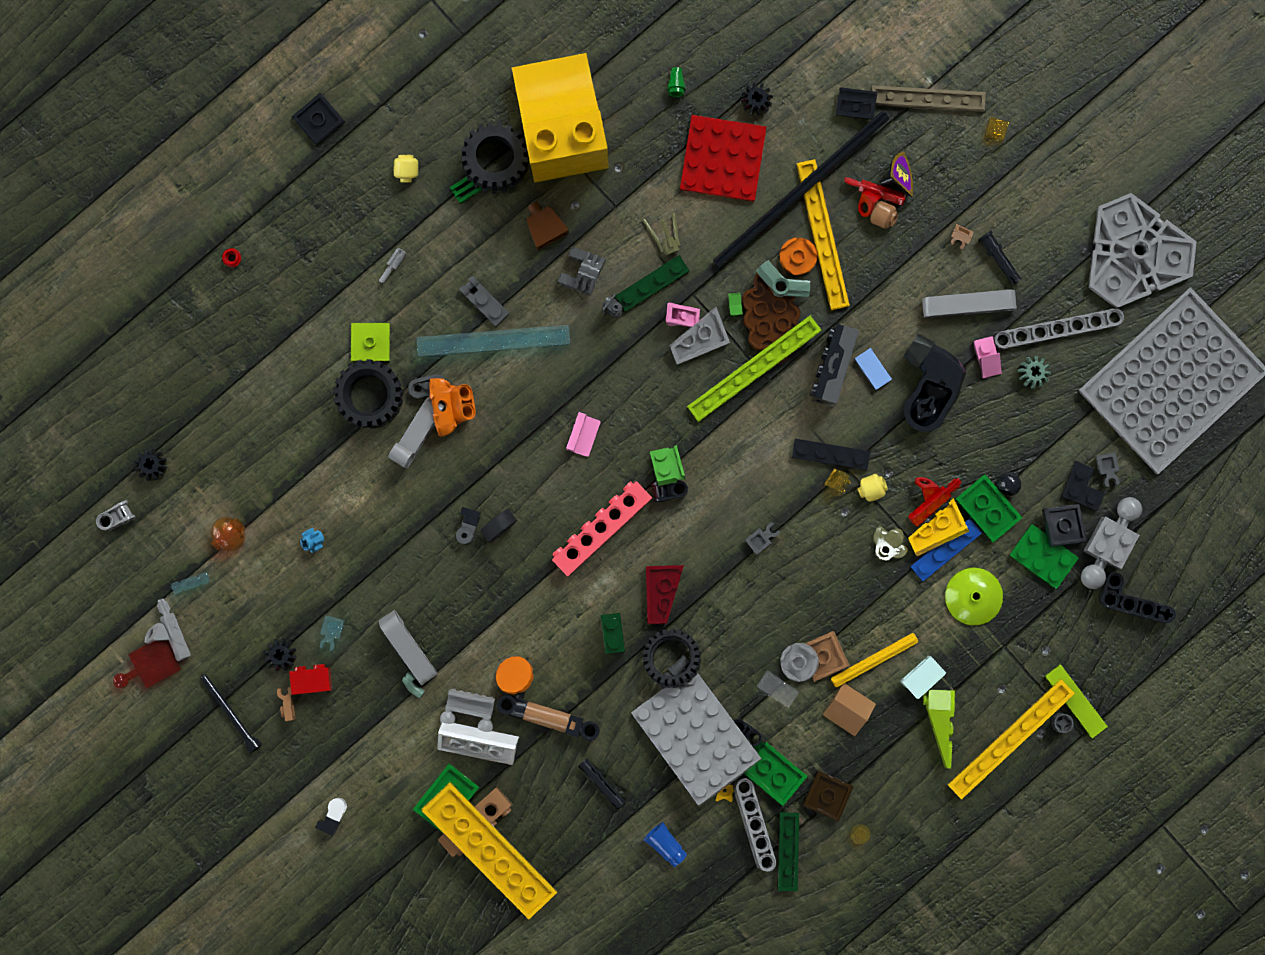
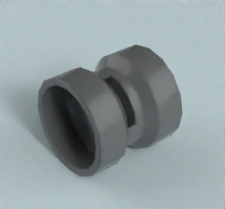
[1051,713,1074,733]

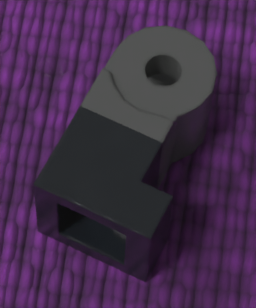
[456,507,481,544]

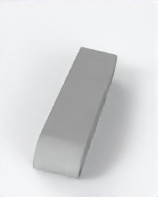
[922,290,1017,318]
[733,778,776,872]

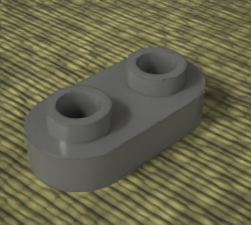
[408,374,444,399]

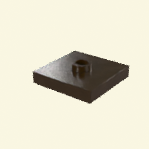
[802,770,854,822]

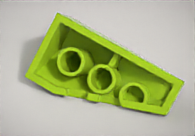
[923,690,955,768]

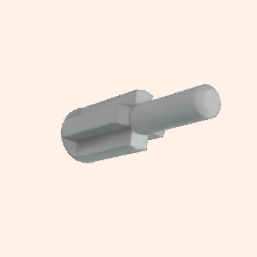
[379,248,407,284]

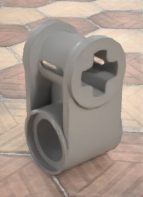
[96,500,136,531]

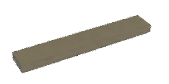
[872,85,986,112]

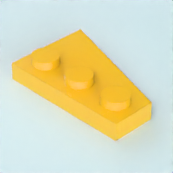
[908,498,969,556]

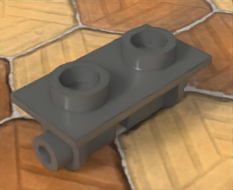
[602,294,622,318]

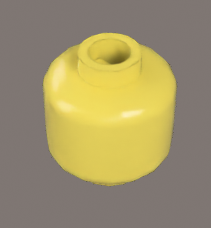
[394,155,418,182]
[858,474,888,502]

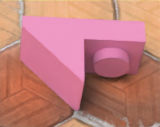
[666,303,700,328]
[973,336,1002,378]

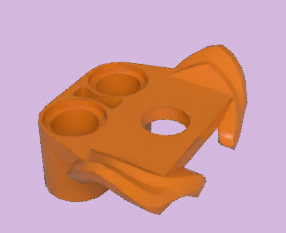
[429,378,476,437]

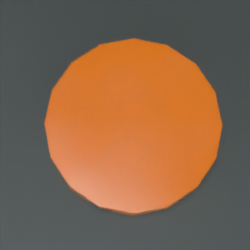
[779,237,817,276]
[496,656,534,695]

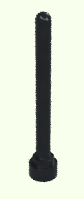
[200,674,262,753]

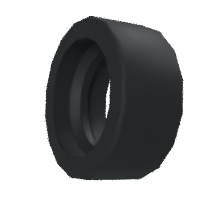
[480,509,517,542]

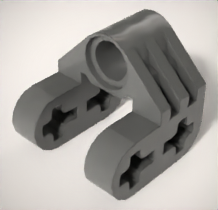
[557,247,606,296]

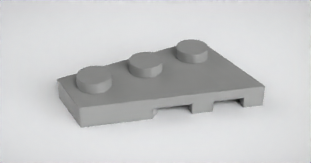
[669,307,730,364]

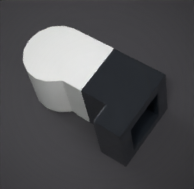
[315,798,347,836]

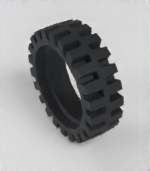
[643,629,701,688]

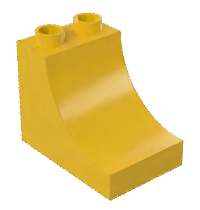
[512,53,609,183]

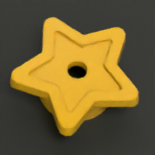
[716,784,734,802]

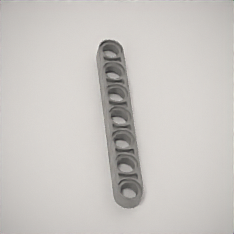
[993,309,1124,349]

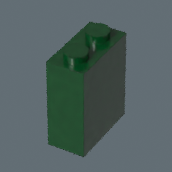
[601,613,625,654]

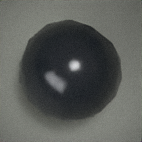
[997,472,1021,496]

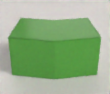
[728,292,742,317]

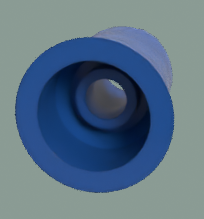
[643,822,687,867]

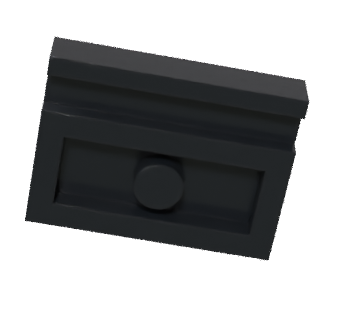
[836,87,878,120]

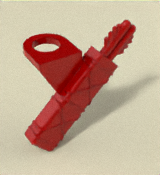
[844,177,906,217]
[908,477,961,526]

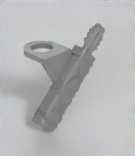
[144,599,191,661]

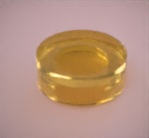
[850,824,870,844]

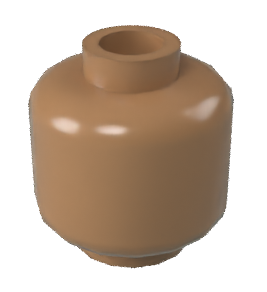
[870,201,898,229]

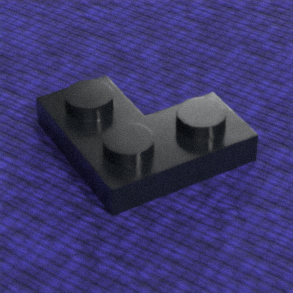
[1061,461,1105,511]

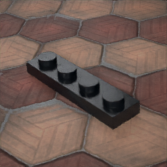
[791,438,871,471]

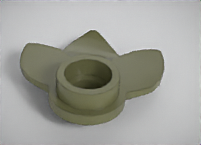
[873,526,908,561]

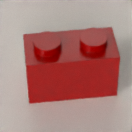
[289,664,332,695]

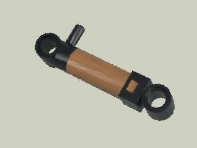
[497,691,600,741]

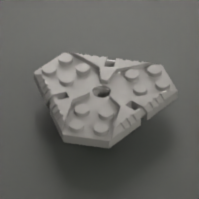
[1088,193,1197,309]

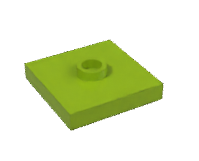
[351,323,390,362]

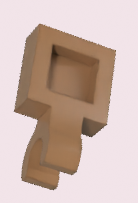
[277,687,296,721]

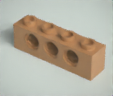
[438,787,512,857]

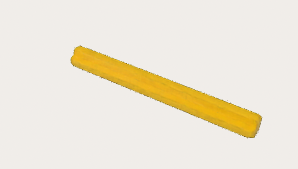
[831,633,918,687]

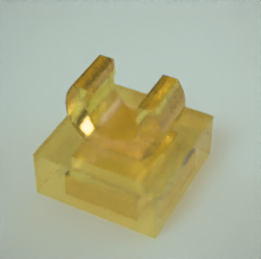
[985,117,1009,141]
[824,468,851,493]

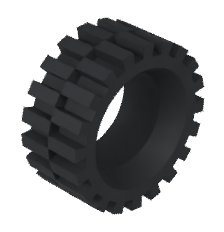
[461,122,528,194]
[333,359,403,429]

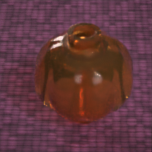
[211,517,245,552]

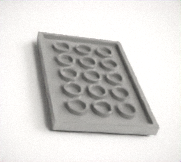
[631,673,762,807]

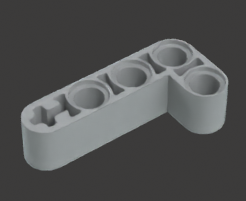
[388,396,445,469]
[379,610,438,685]

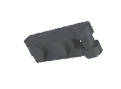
[459,276,510,327]

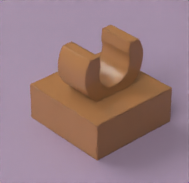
[951,224,973,249]

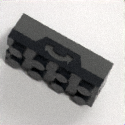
[810,323,859,408]

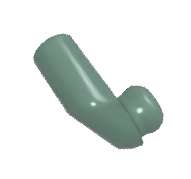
[402,672,425,699]

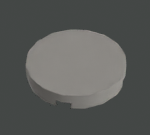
[780,643,819,682]

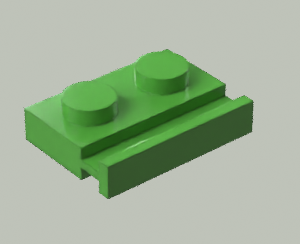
[650,445,686,486]

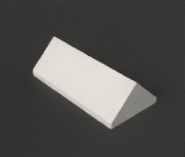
[438,722,519,765]

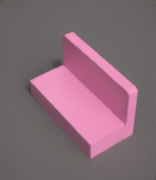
[566,412,600,457]

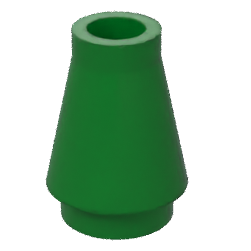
[667,67,686,97]

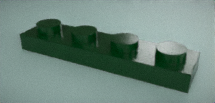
[616,255,690,312]
[778,812,799,891]

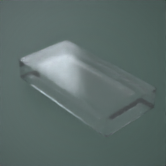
[757,670,799,708]

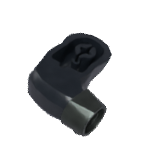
[903,334,966,432]

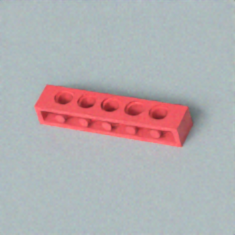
[552,481,652,577]

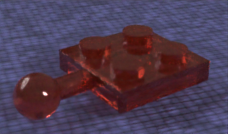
[113,640,182,689]

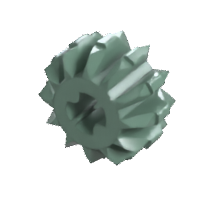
[1018,356,1051,389]

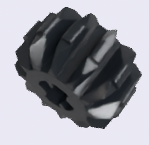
[741,83,773,116]
[134,448,168,481]
[264,639,297,671]

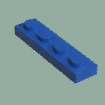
[910,518,982,581]

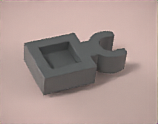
[1095,452,1120,487]
[745,522,780,555]

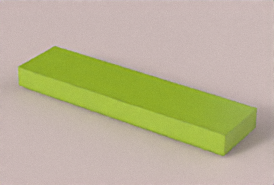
[1045,664,1108,738]

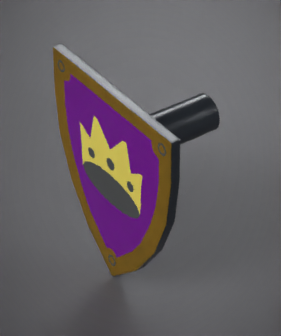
[881,152,913,197]

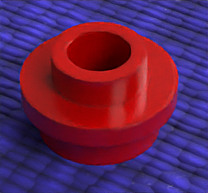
[222,248,241,268]

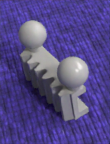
[440,689,495,732]

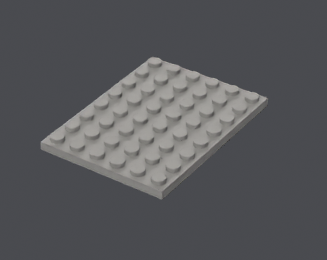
[1078,287,1265,475]

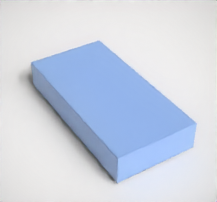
[854,348,892,391]

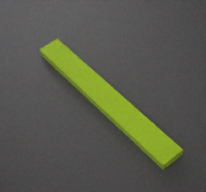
[687,315,822,422]

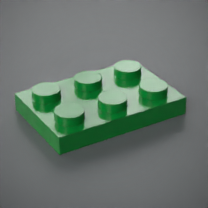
[955,474,1022,543]
[1009,524,1079,589]
[744,742,808,806]
[413,763,479,833]

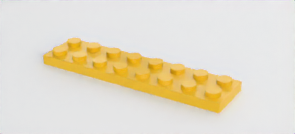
[422,782,557,919]

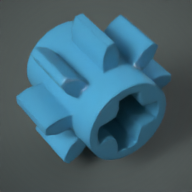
[300,528,324,553]

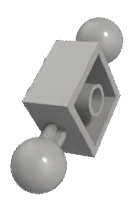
[1081,497,1142,589]

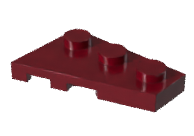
[646,565,684,624]

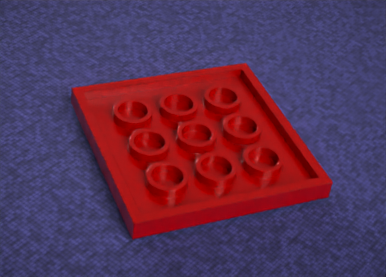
[680,115,767,202]

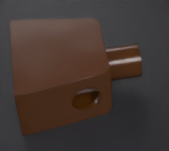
[526,201,569,251]

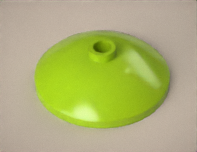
[945,568,1003,625]

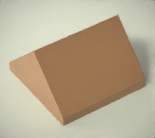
[823,683,876,736]

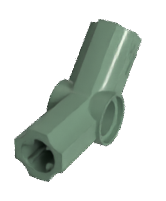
[756,260,810,298]

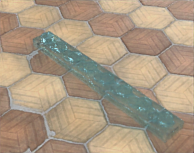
[416,325,570,357]

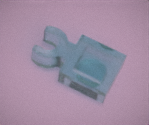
[320,615,345,651]

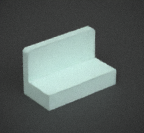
[900,656,946,699]

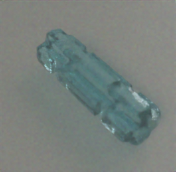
[171,572,210,594]

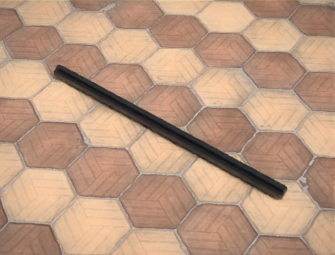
[713,111,889,268]

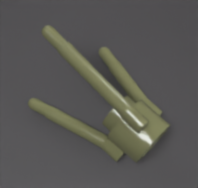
[642,213,681,256]

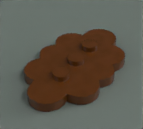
[742,274,800,364]

